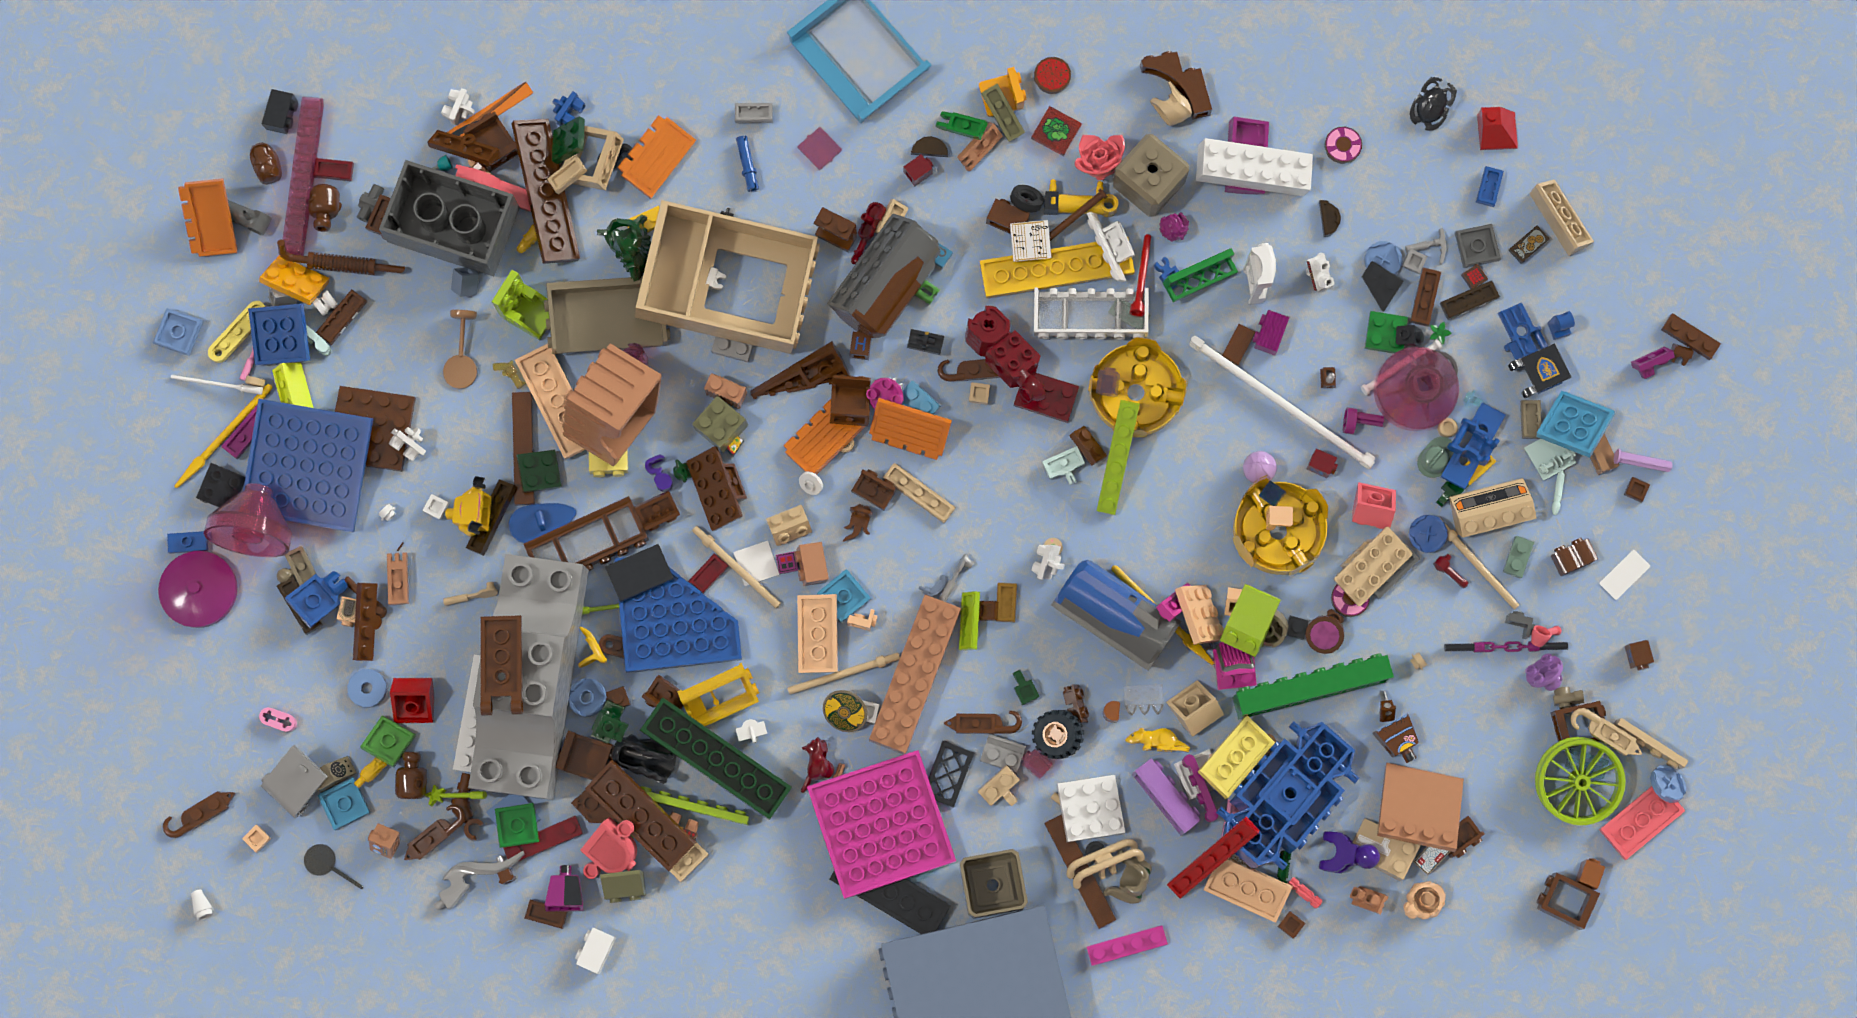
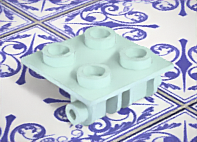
[1524,439,1576,481]

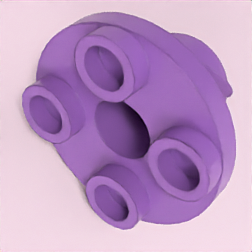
[1525,653,1563,691]

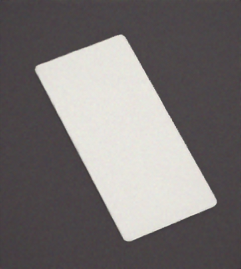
[1599,550,1650,600]

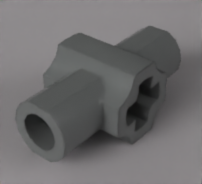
[356,184,384,223]

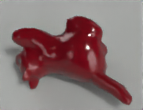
[801,737,834,793]

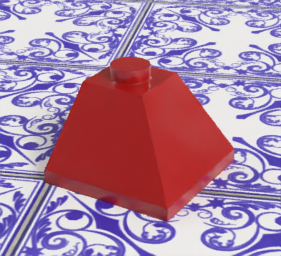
[1477,107,1518,150]

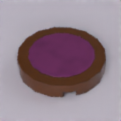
[1305,615,1345,654]

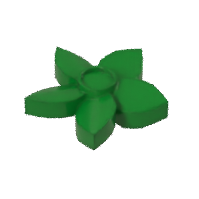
[1429,322,1452,344]

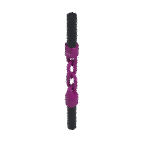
[1444,641,1568,653]

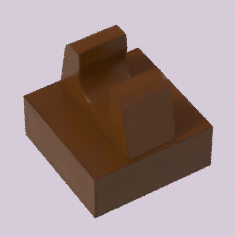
[1671,343,1694,366]

